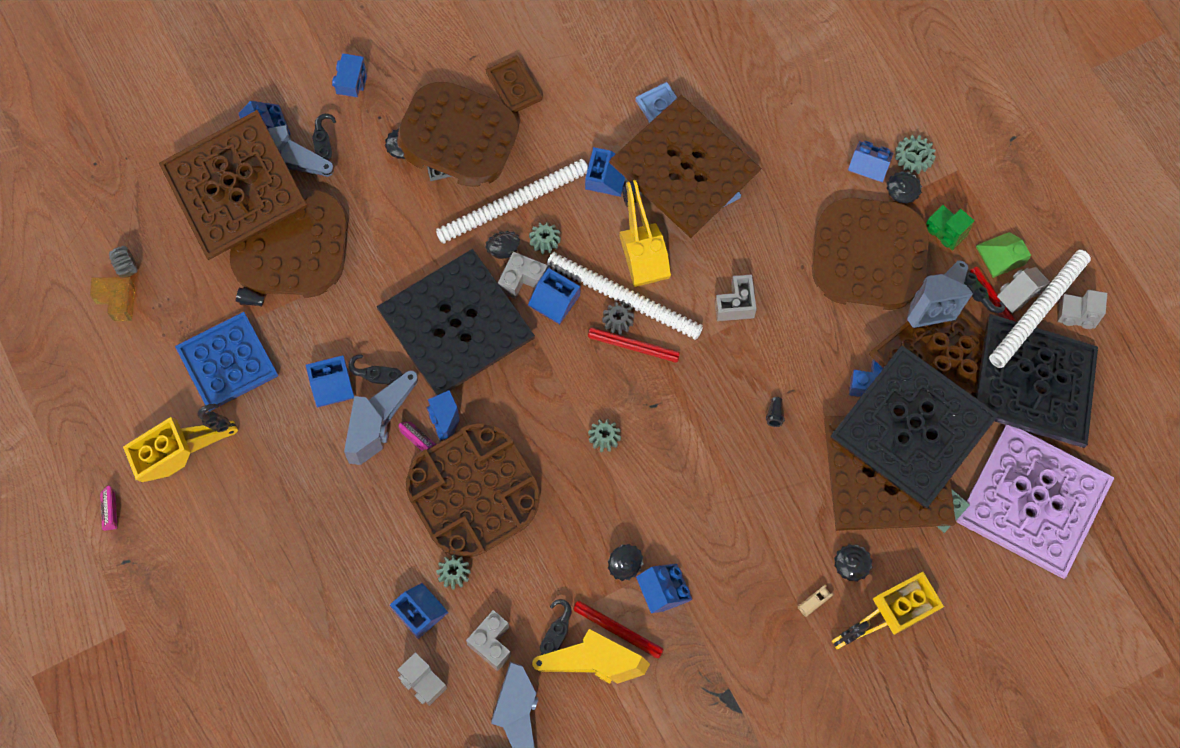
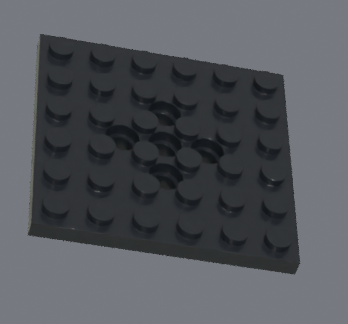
[376,248,535,396]
[976,314,1098,448]
[830,345,999,509]

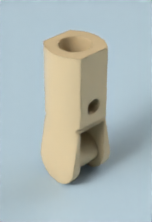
[798,585,834,617]

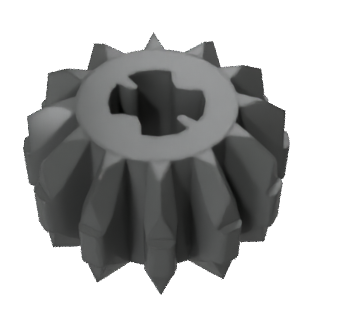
[109,246,138,278]
[602,302,634,335]

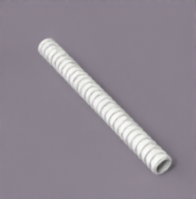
[436,159,588,244]
[989,250,1091,368]
[547,252,703,340]

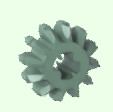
[529,222,561,254]
[588,419,621,452]
[436,555,471,589]

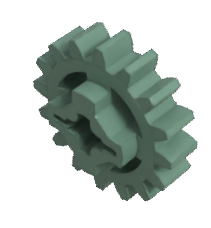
[895,135,936,174]

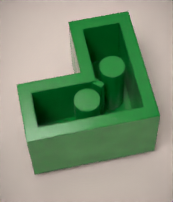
[926,205,975,251]

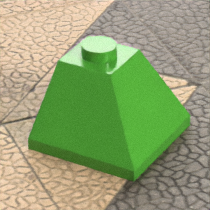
[976,232,1031,278]

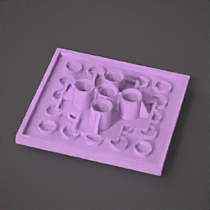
[956,425,1114,579]

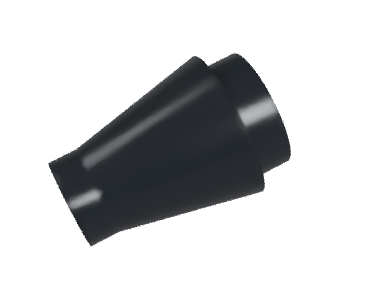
[235,287,265,307]
[766,397,785,427]

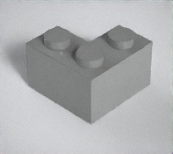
[498,252,548,299]
[997,267,1051,313]
[715,275,756,321]
[1057,290,1107,329]
[466,610,511,671]
[398,652,447,706]

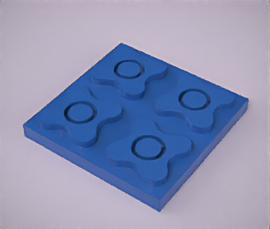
[175,312,278,411]

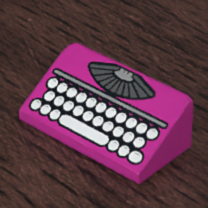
[399,421,437,451]
[100,486,117,531]

